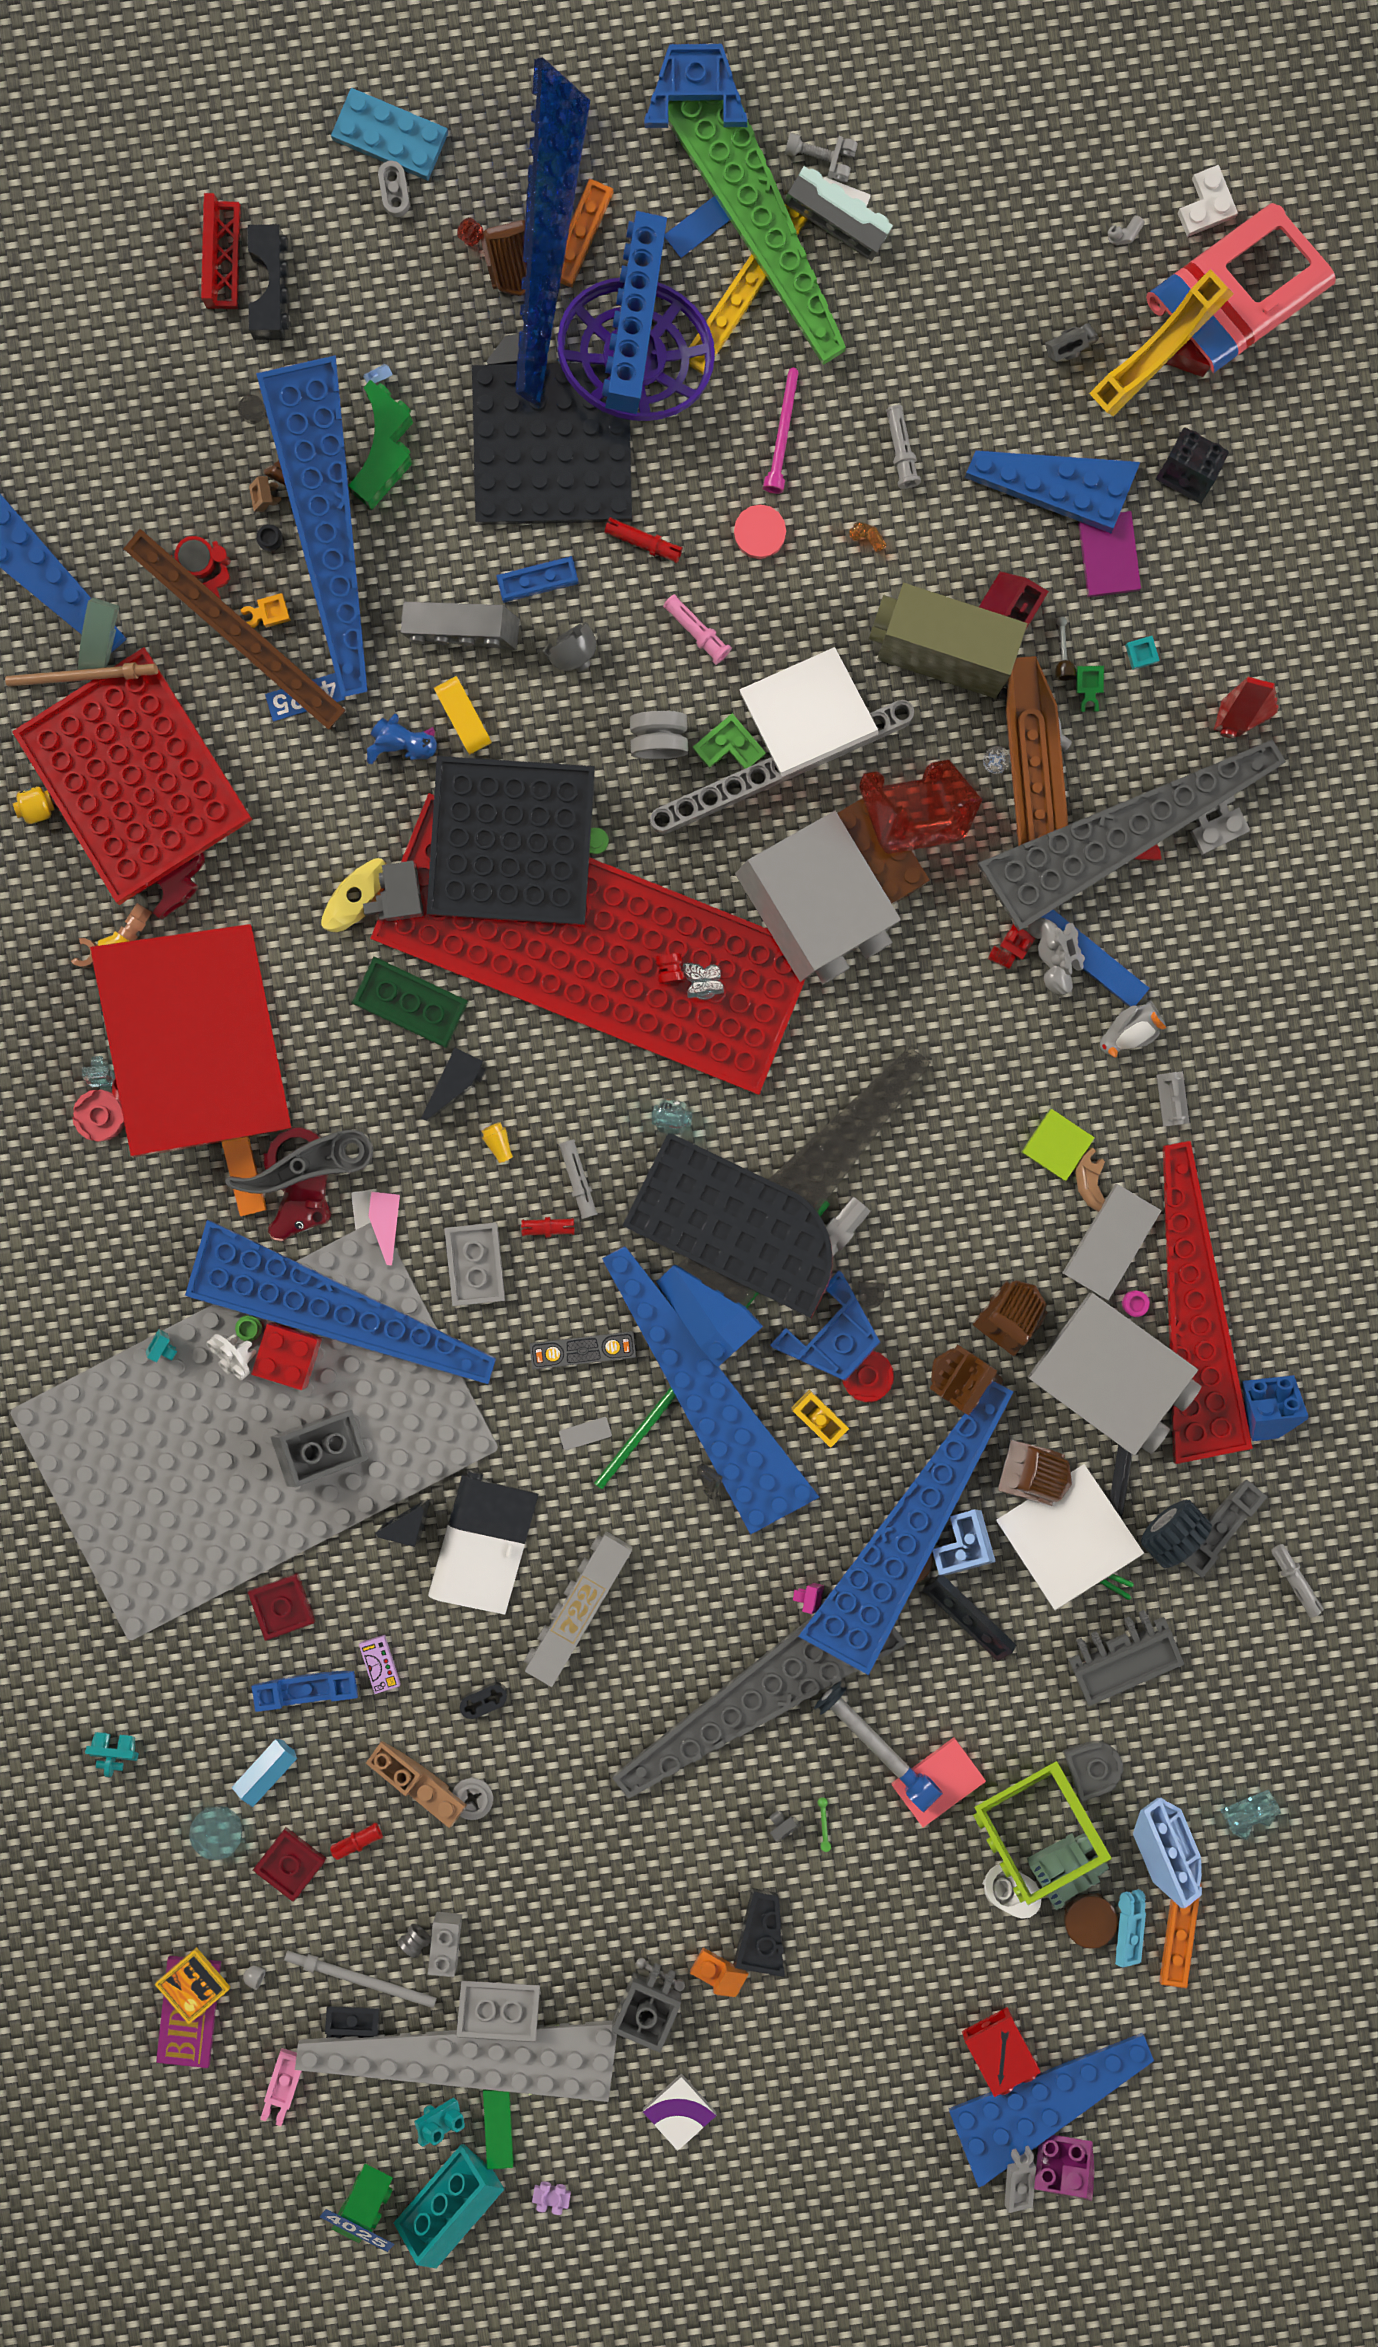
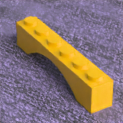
[1089,269,1234,416]

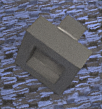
[770,1810,801,1842]

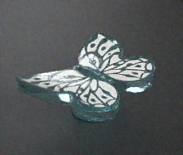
[682,963,724,999]

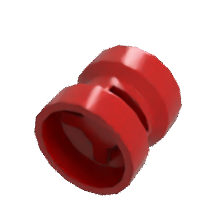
[656,953,685,984]

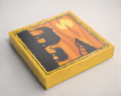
[155,1947,230,2024]

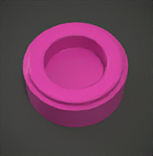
[1122,1290,1150,1317]

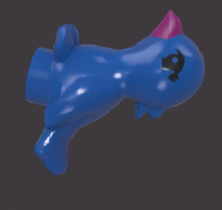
[367,713,437,764]

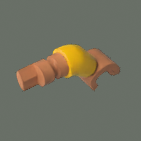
[71,903,152,968]

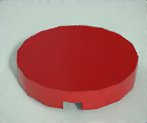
[842,1351,894,1402]

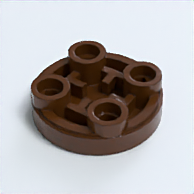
[1064,1893,1118,1949]

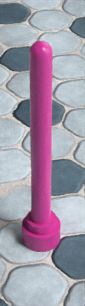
[763,368,798,494]

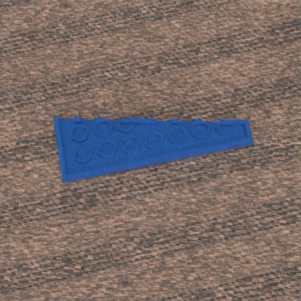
[949,2033,1154,2188]

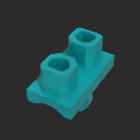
[85,1732,139,1778]
[414,2097,465,2147]

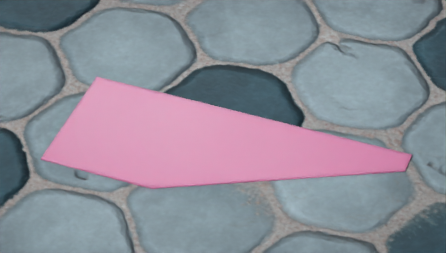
[368,1192,400,1265]

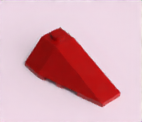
[1214,677,1279,738]

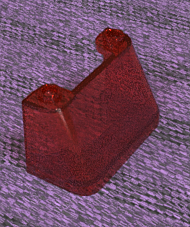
[859,760,982,854]

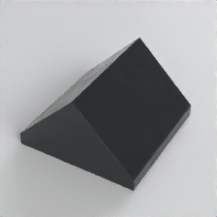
[376,1498,430,1547]

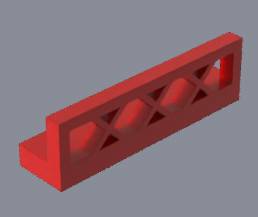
[201,193,241,309]

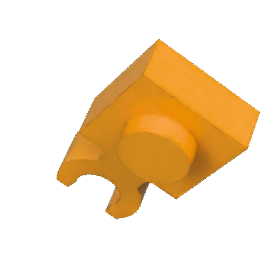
[241,593,291,628]

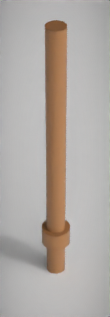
[5,663,158,687]

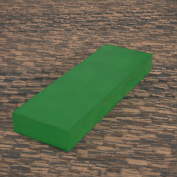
[483,2089,514,2169]

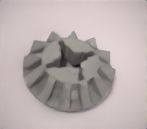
[452,1776,494,1820]

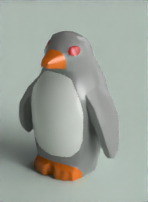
[1100,1000,1166,1058]

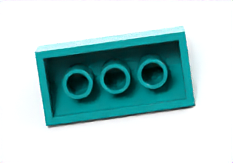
[394,2144,504,2269]

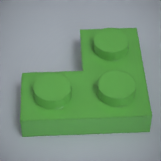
[692,713,766,769]

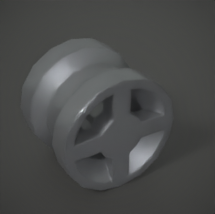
[398,1924,431,1958]

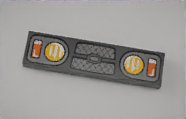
[529,1331,636,1370]

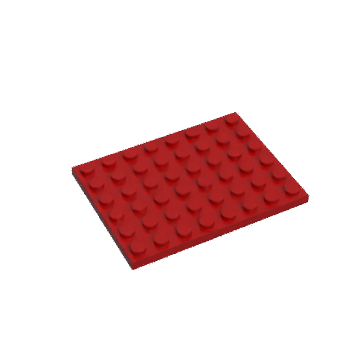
[12,647,253,905]

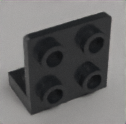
[1155,427,1229,504]

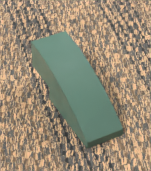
[78,597,119,670]

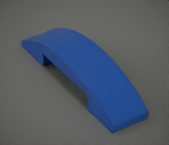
[251,1671,358,1712]

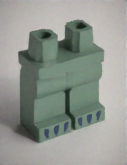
[1027,1833,1109,1910]

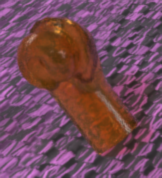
[849,522,887,553]

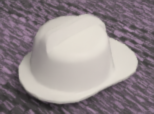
[982,1865,1042,1919]

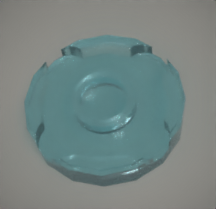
[189,1806,243,1860]

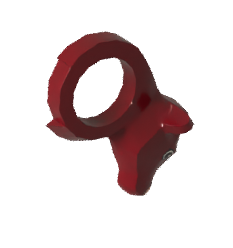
[263,1127,331,1242]

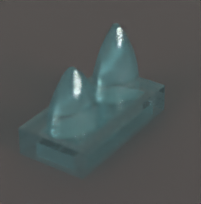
[1220,1790,1281,1840]

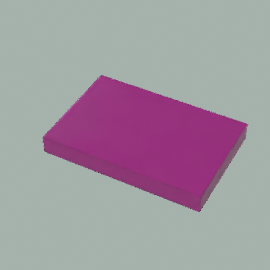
[1078,511,1141,598]

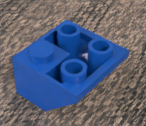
[1242,1375,1308,1441]

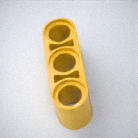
[434,676,492,755]

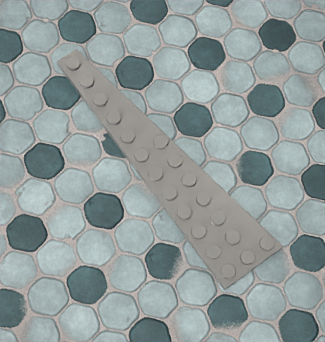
[295,2020,617,2102]

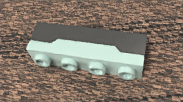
[784,166,893,261]

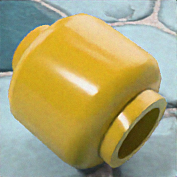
[13,786,55,824]

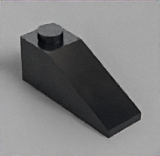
[421,1048,487,1122]

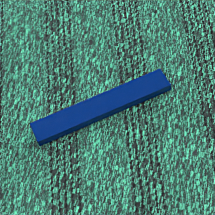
[1041,910,1150,1007]

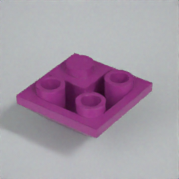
[1034,2135,1095,2201]

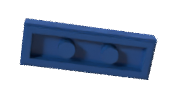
[496,556,579,603]

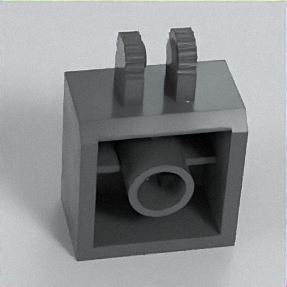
[612,1963,681,2053]

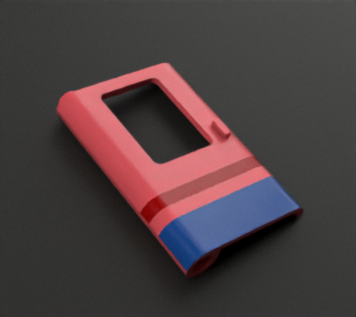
[1146,203,1336,373]

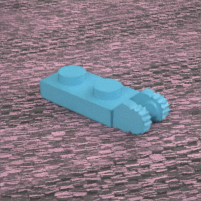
[1115,1889,1146,1968]

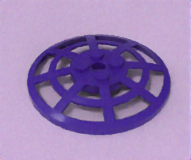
[557,278,715,421]

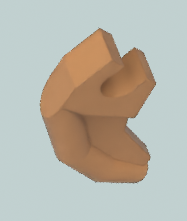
[1075,1148,1105,1212]

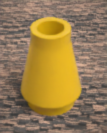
[482,1122,513,1163]

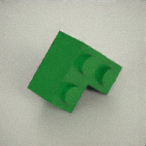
[331,2164,393,2243]

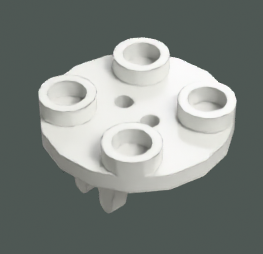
[206,1334,257,1380]

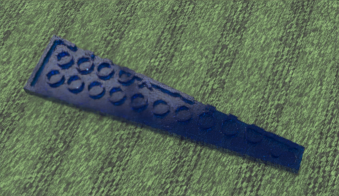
[516,57,591,404]

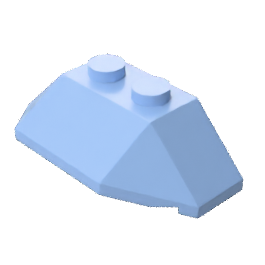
[1133,1798,1202,1908]

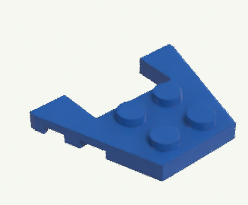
[644,44,747,128]
[770,1271,881,1381]

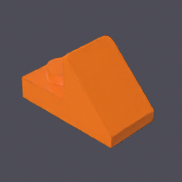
[690,1947,749,1997]

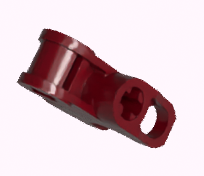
[136,852,205,920]

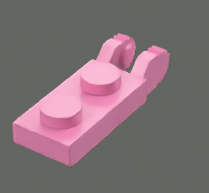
[260,2048,302,2126]

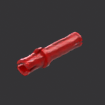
[604,517,683,564]

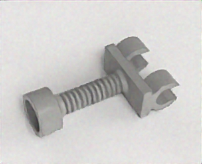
[785,132,858,182]

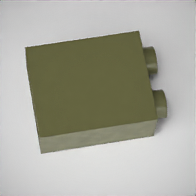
[868,582,1028,699]

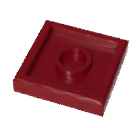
[248,1573,316,1641]
[252,1827,327,1902]

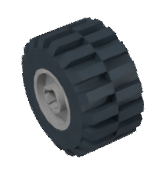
[1140,1499,1212,1568]

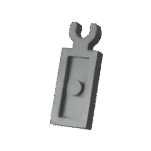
[1005,2146,1036,2213]

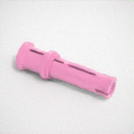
[663,594,732,665]

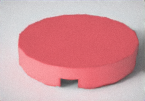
[734,504,786,559]
[73,1090,125,1142]

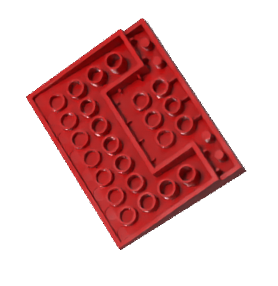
[90,924,291,1158]

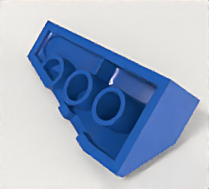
[656,1265,763,1367]

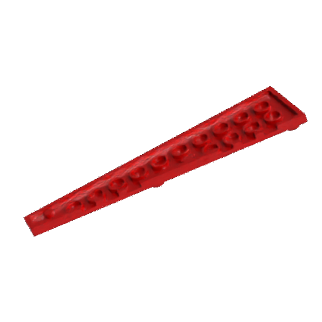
[1163,1141,1253,1464]

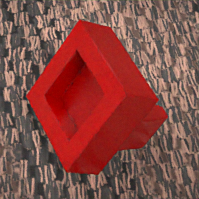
[999,924,1035,960]

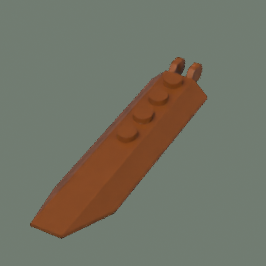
[1006,656,1068,846]

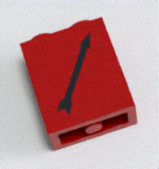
[962,2007,1041,2097]

